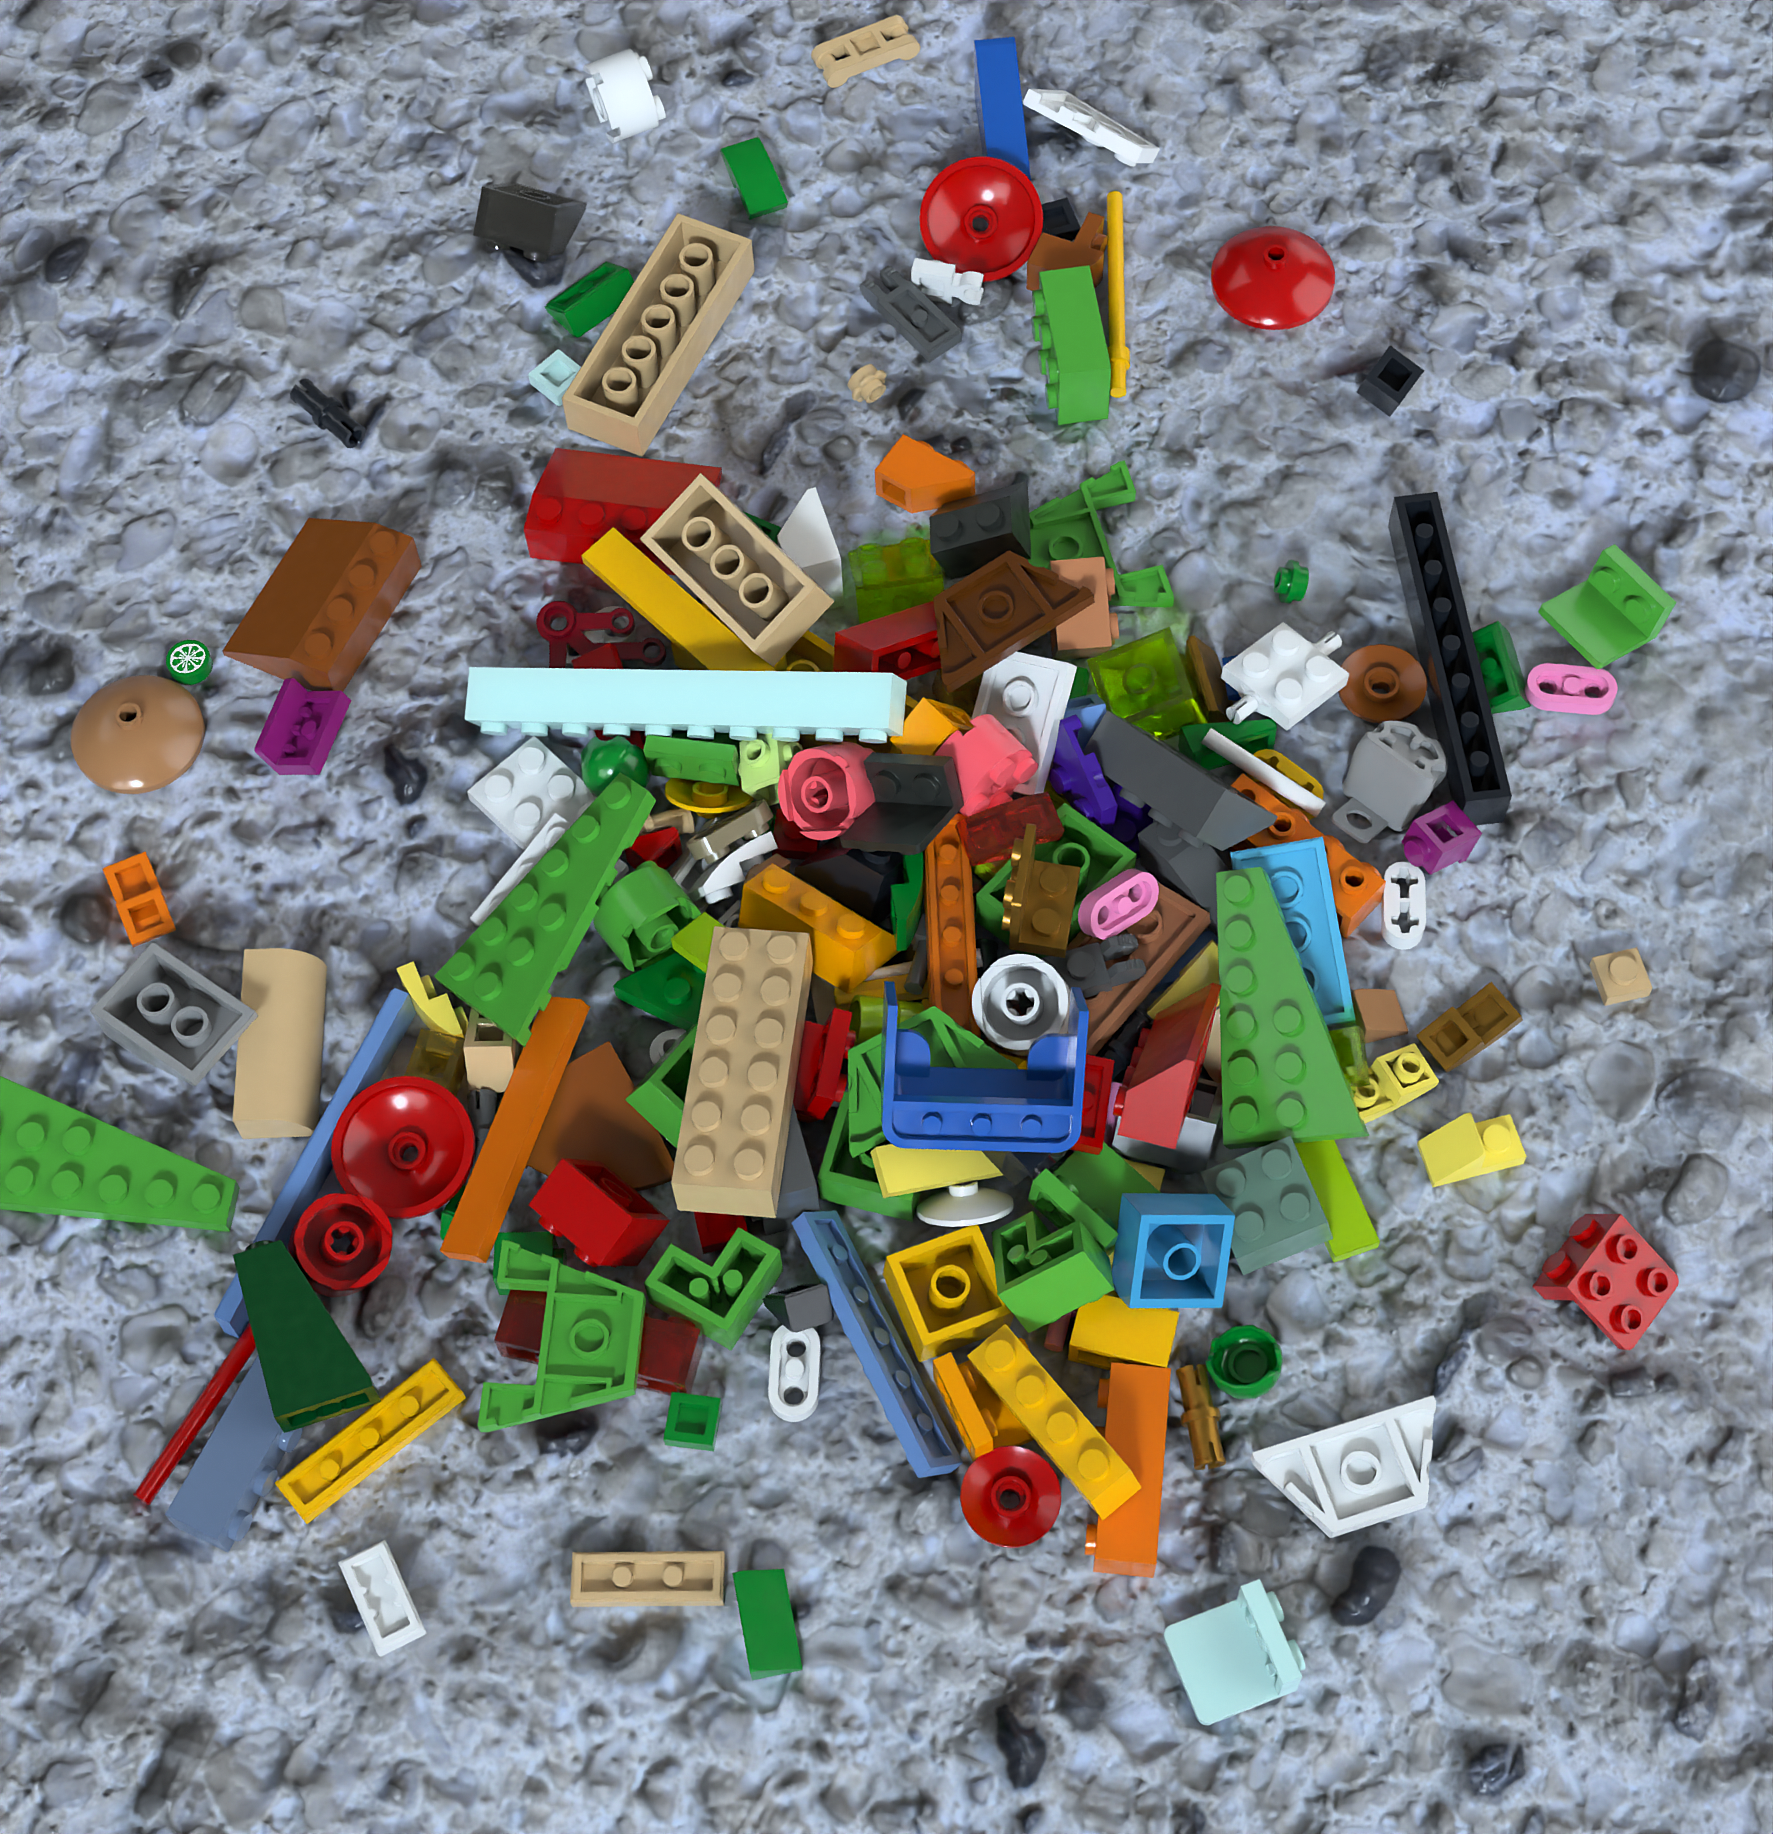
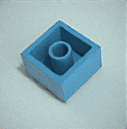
[1112,1193,1235,1308]

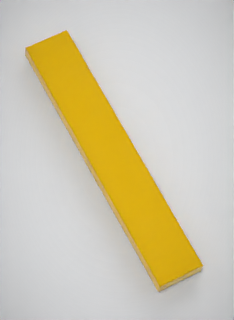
[581,527,776,671]

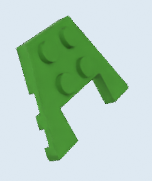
[1028,460,1174,608]
[478,1240,646,1432]

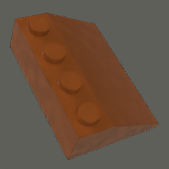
[222,518,422,692]

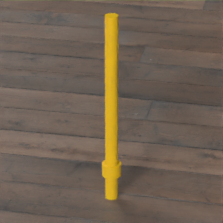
[1107,191,1130,398]

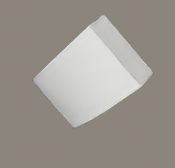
[687,831,778,905]

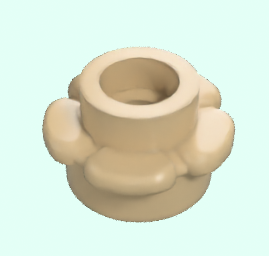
[847,364,886,403]

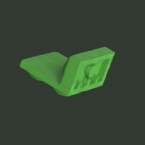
[1538,544,1676,669]
[1028,1142,1161,1256]

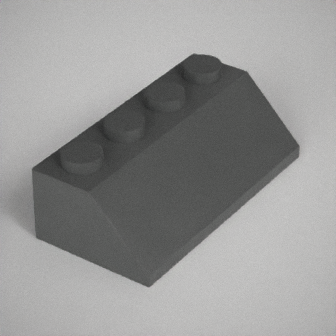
[1082,710,1278,851]

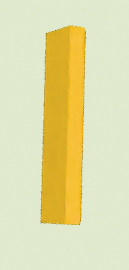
[275,1357,466,1524]

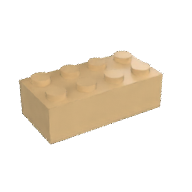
[640,473,834,667]

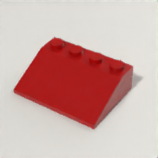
[524,448,722,576]

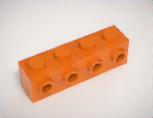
[1228,773,1386,939]

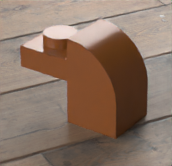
[1026,212,1108,291]

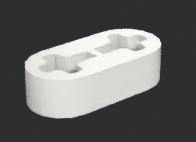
[1381,861,1426,950]

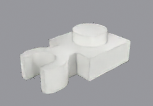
[911,258,984,305]

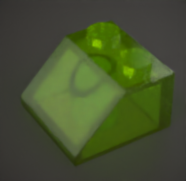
[1087,627,1207,740]

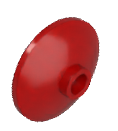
[960,1446,1061,1548]

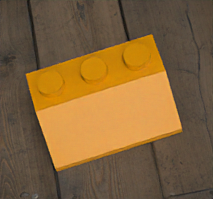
[738,863,900,994]

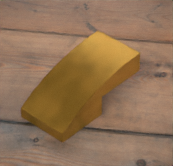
[1416,982,1523,1073]

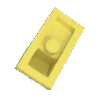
[1417,1112,1527,1187]

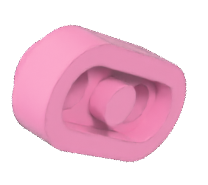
[1525,663,1618,715]
[1078,869,1159,940]

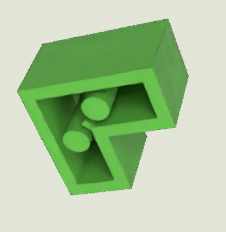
[991,1211,1114,1333]
[644,1227,783,1350]

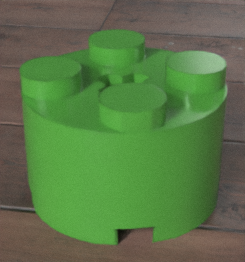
[593,861,701,972]

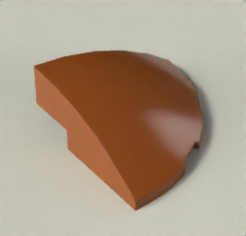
[525,1041,674,1191]

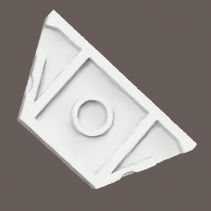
[1251,1395,1436,1538]

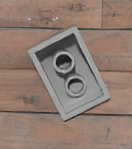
[90,942,258,1086]

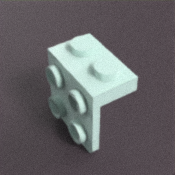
[1164,1579,1305,1725]

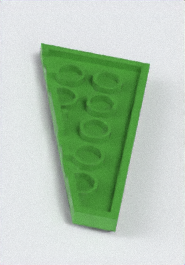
[0,1076,240,1232]

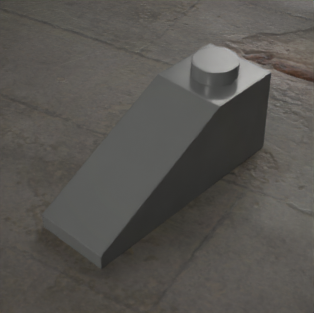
[1138,821,1229,937]

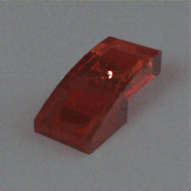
[955,791,1065,866]

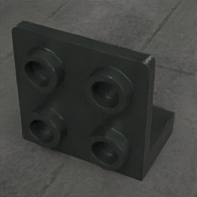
[840,752,964,855]

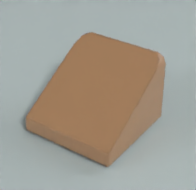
[1351,988,1408,1044]

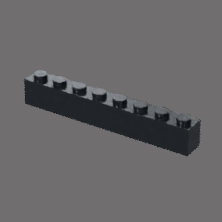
[1388,492,1512,826]

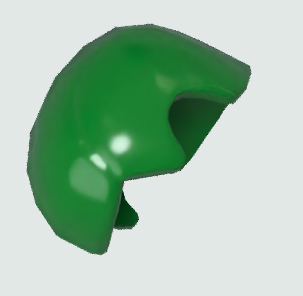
[581,735,650,797]
[1205,1325,1283,1399]

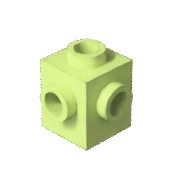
[738,733,803,806]

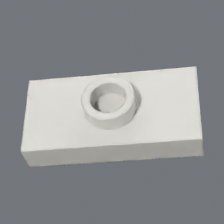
[338,1540,427,1657]

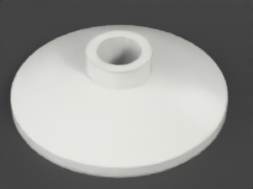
[917,1180,1014,1227]

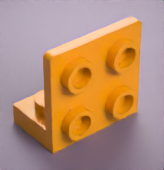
[933,1338,1034,1462]

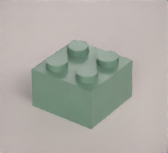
[1200,1135,1333,1275]

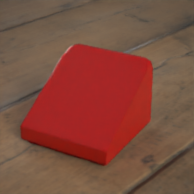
[625,827,682,870]

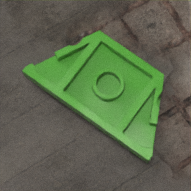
[848,1006,1018,1158]

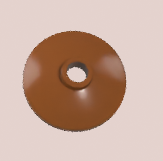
[1338,644,1427,724]

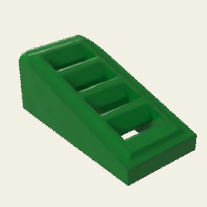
[1178,719,1277,771]

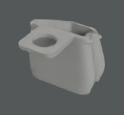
[1331,721,1448,843]

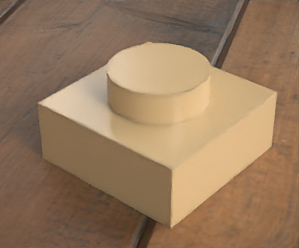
[1589,947,1652,1006]

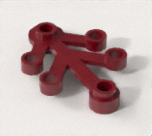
[536,601,666,668]

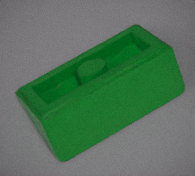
[544,261,634,338]
[1472,621,1531,714]
[732,1569,803,1681]

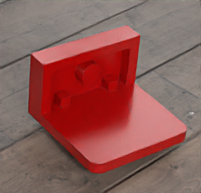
[793,1008,856,1120]
[1532,1214,1679,1350]

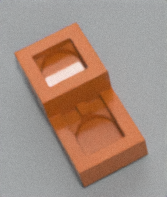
[102,851,176,947]

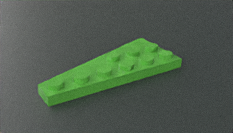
[434,773,656,1048]
[1216,867,1369,1150]

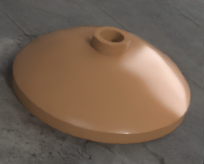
[71,675,205,794]

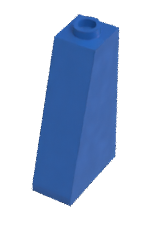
[974,37,1031,181]

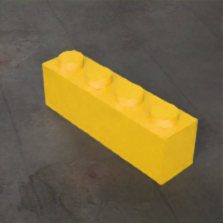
[967,1324,1142,1520]

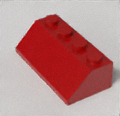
[1113,983,1222,1149]

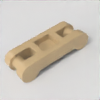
[811,15,920,88]

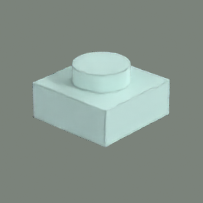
[528,349,581,407]

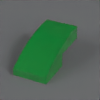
[720,137,788,220]
[891,852,923,951]

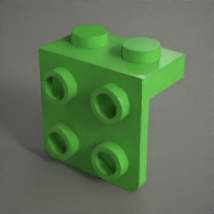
[643,732,744,786]

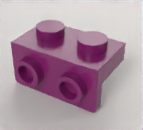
[254,678,351,775]

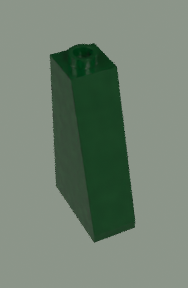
[233,1240,381,1433]

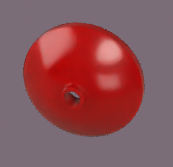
[919,156,1043,283]
[1210,226,1335,330]
[331,1076,475,1219]

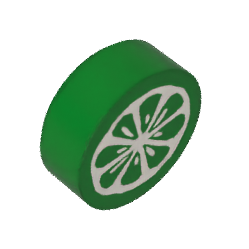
[166,640,213,685]

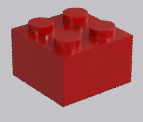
[528,1158,671,1268]

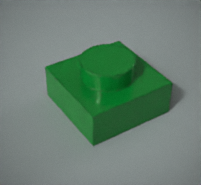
[663,1392,722,1452]

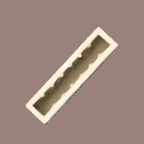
[233,948,327,1139]

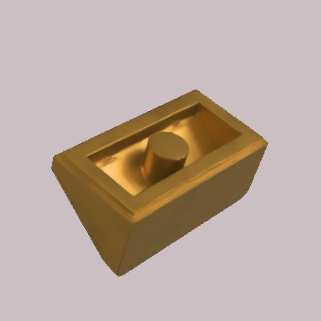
[1184,635,1234,723]

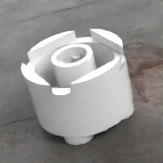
[583,49,666,143]
[972,954,1071,1056]

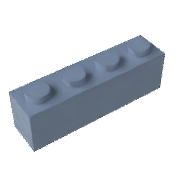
[165,1355,303,1553]

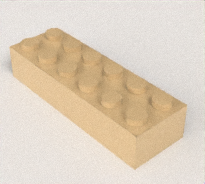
[562,213,755,457]
[671,926,813,1218]

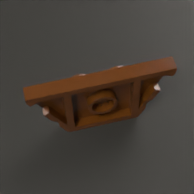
[933,551,1095,694]

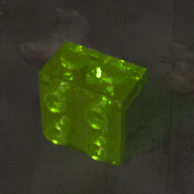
[848,537,944,624]

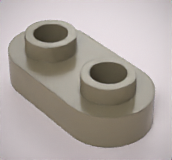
[686,799,774,864]

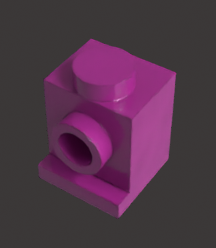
[1401,801,1482,875]

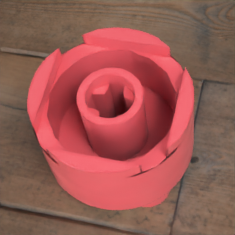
[934,714,1039,820]
[778,741,875,840]

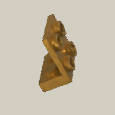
[1002,823,1080,958]

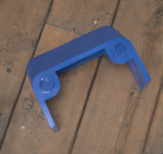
[881,981,1089,1153]

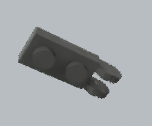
[859,265,962,363]
[1018,933,1147,1015]

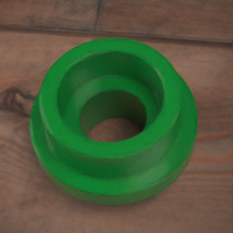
[1274,560,1309,604]

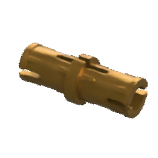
[1175,1364,1226,1470]

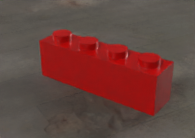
[833,601,942,680]

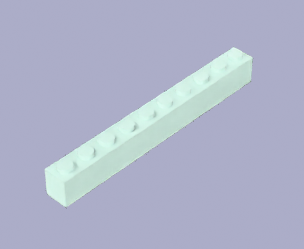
[465,667,907,743]

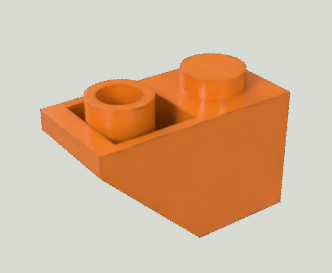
[875,434,975,513]

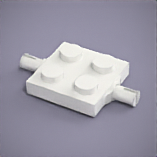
[1221,622,1349,731]

